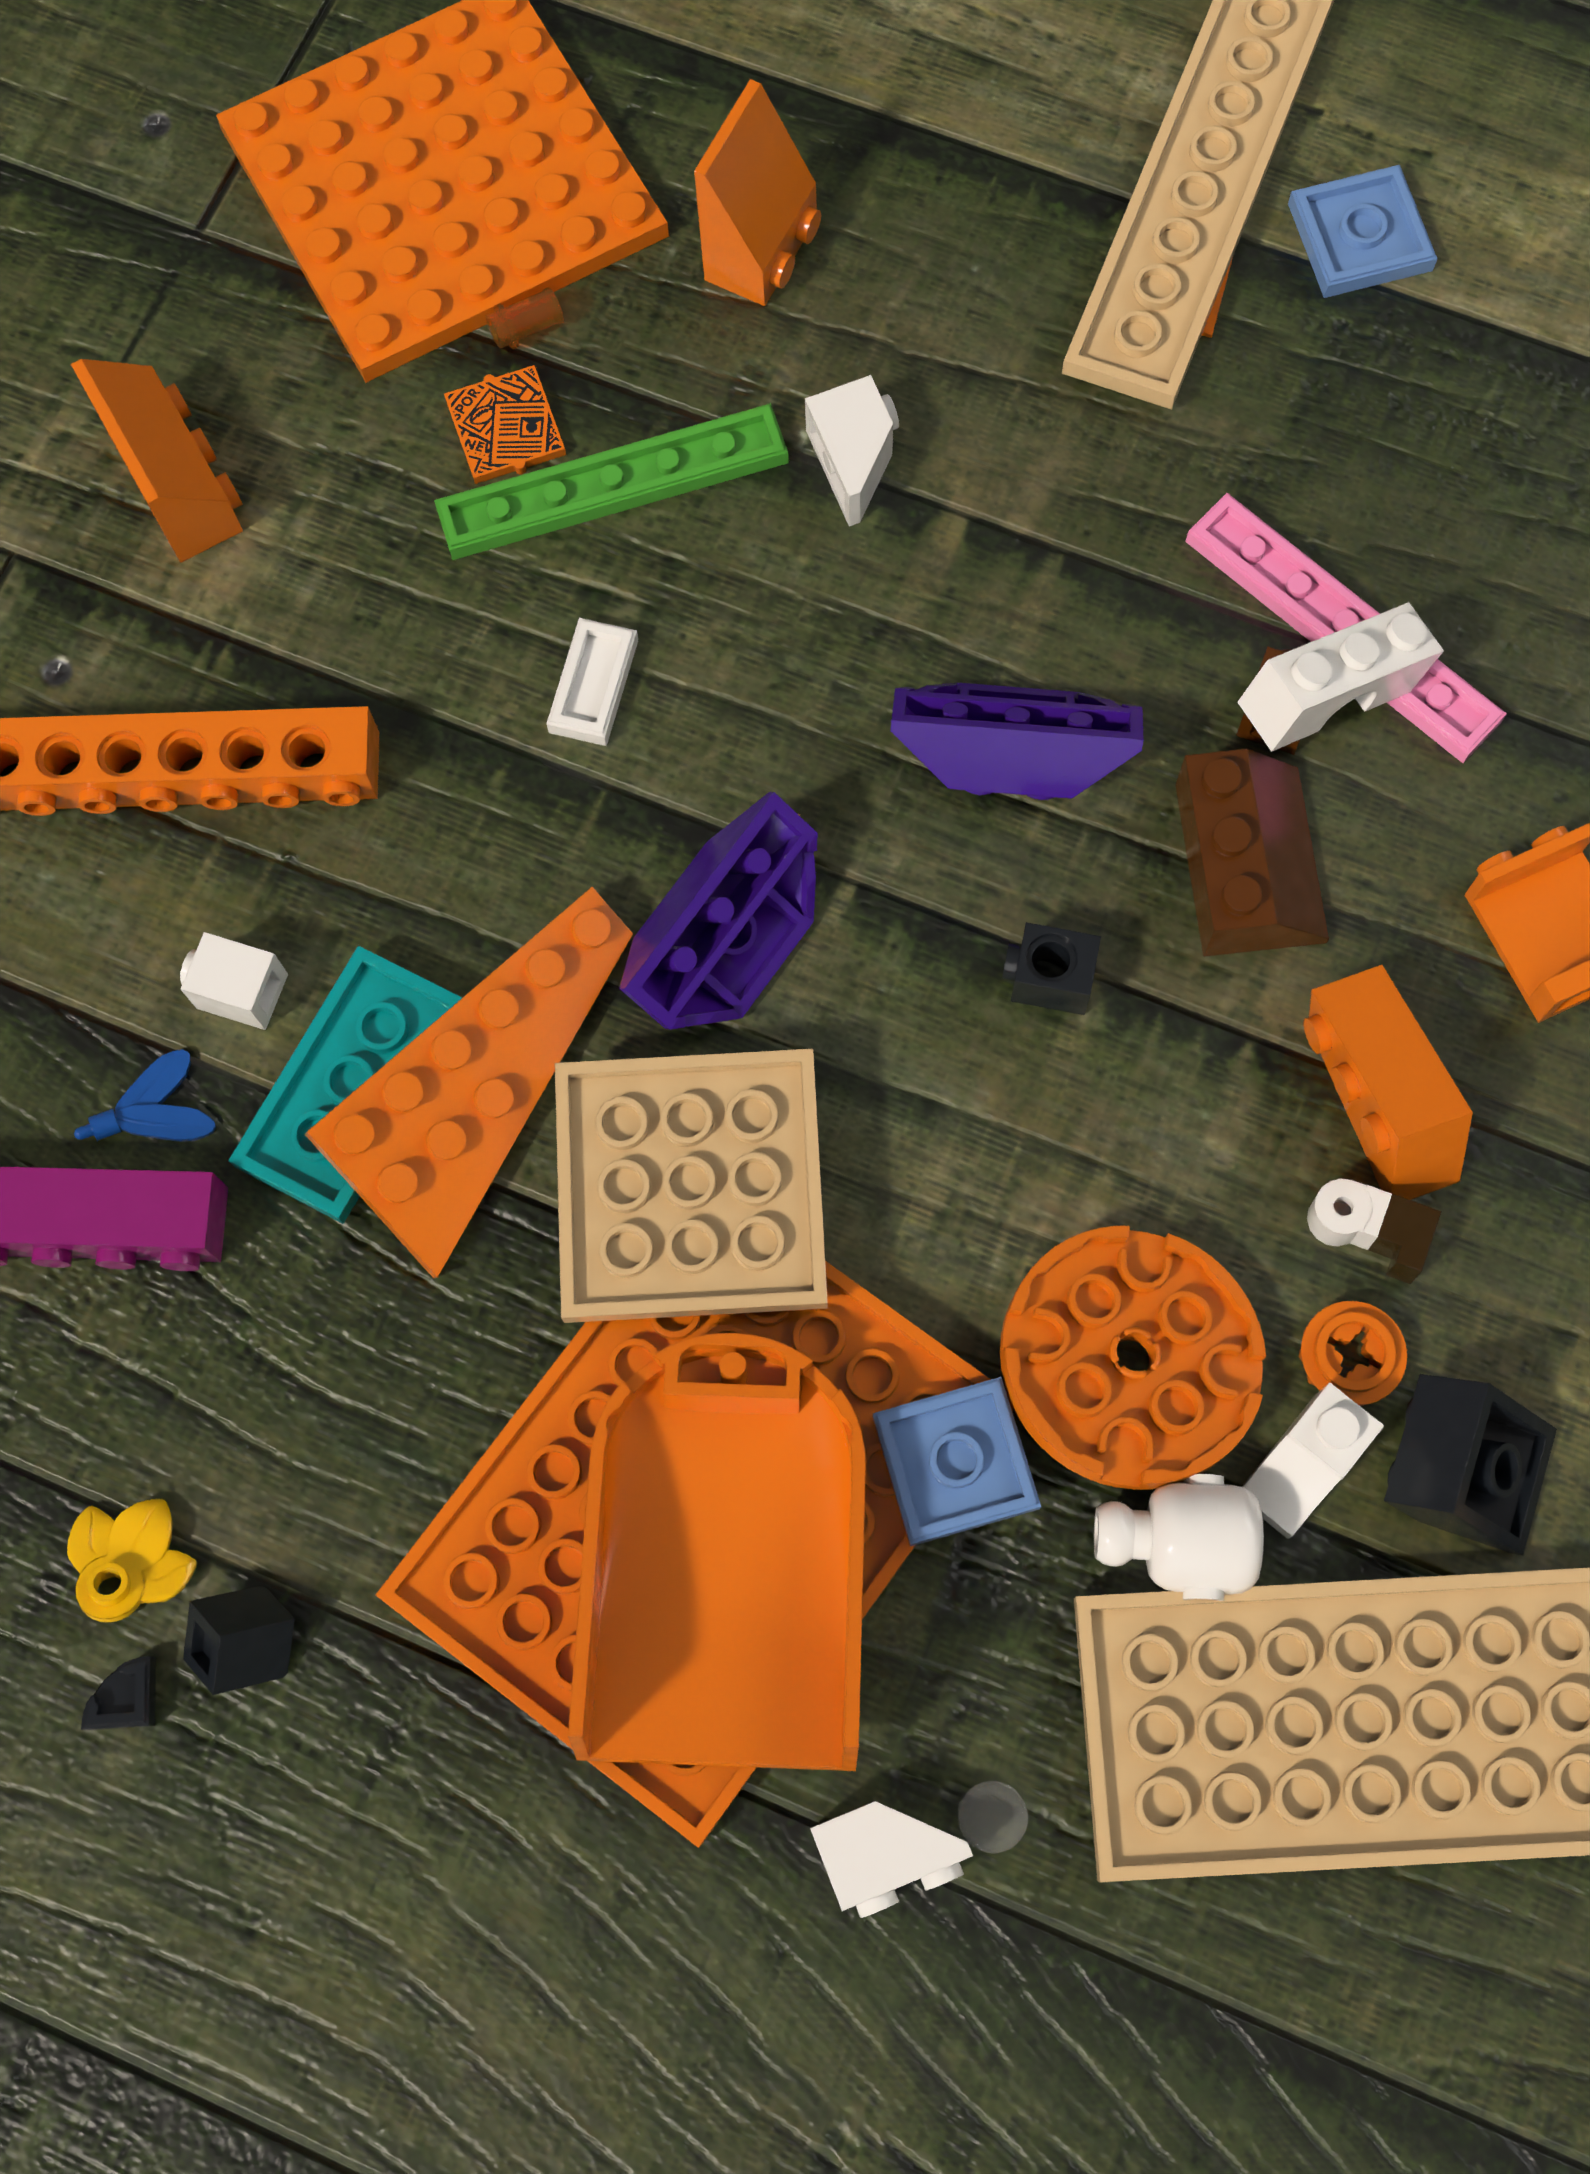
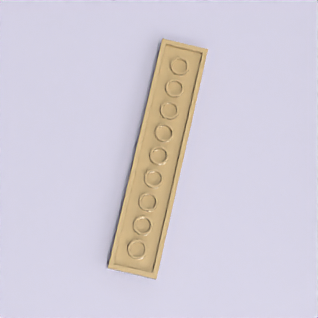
[1062,0,1335,410]

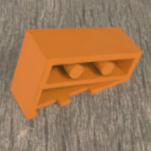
[1303,965,1473,1200]

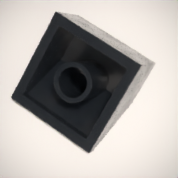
[1384,1374,1557,1556]

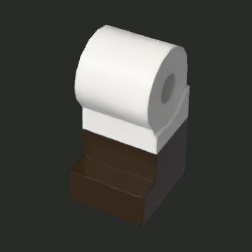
[1307,1178,1442,1284]

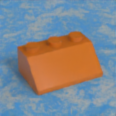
[71,359,243,563]

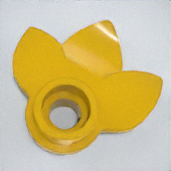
[67,1499,197,1622]

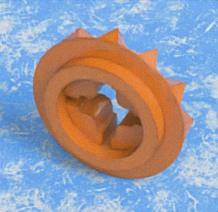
[1298,1301,1407,1406]

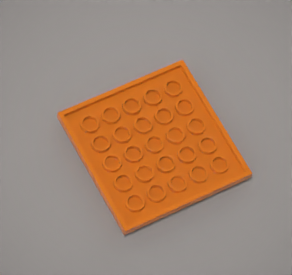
[216,0,669,383]

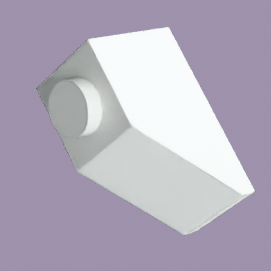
[805,375,899,526]

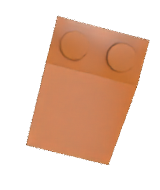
[694,79,821,306]

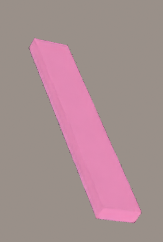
[1185,493,1507,763]

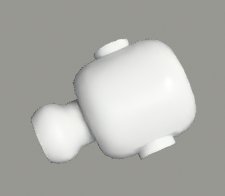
[1094,1474,1264,1601]

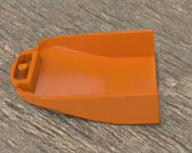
[568,1333,866,1771]

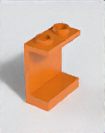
[1465,823,1590,1023]

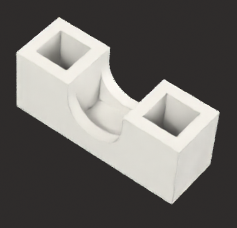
[1237,602,1444,752]

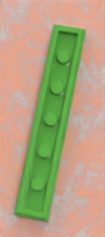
[434,403,789,560]

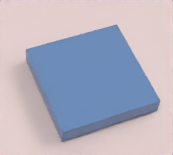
[1288,165,1437,298]
[872,1377,1041,1547]

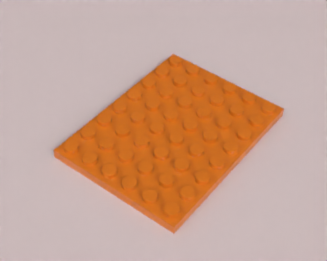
[376,1261,1014,1848]

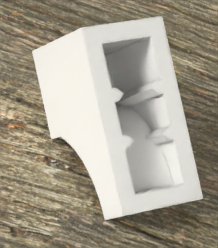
[1242,1382,1384,1539]

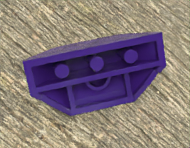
[891,683,1144,800]
[620,792,818,1030]

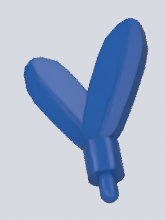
[74,1049,216,1142]

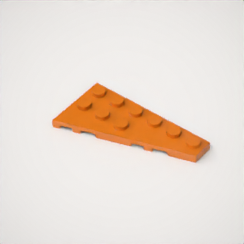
[305,887,633,1278]

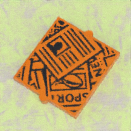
[444,365,566,484]

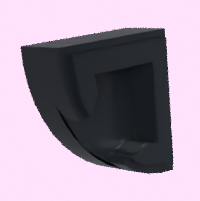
[81,1656,156,1730]

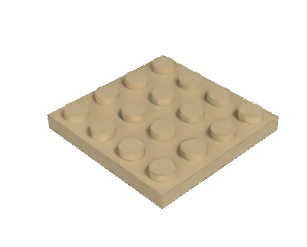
[555,1049,828,1323]

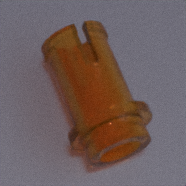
[486,287,564,350]

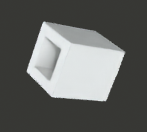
[180,932,288,1030]

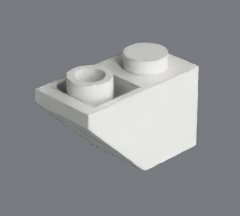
[810,1801,973,1918]

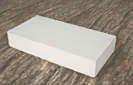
[546,618,638,746]

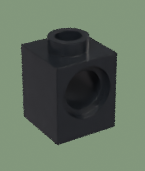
[1002,922,1101,1015]

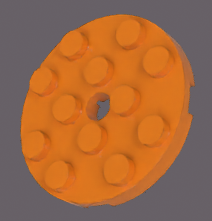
[1000,1226,1266,1490]

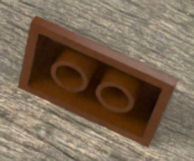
[1175,749,1329,957]

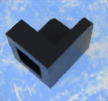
[183,1586,295,1695]

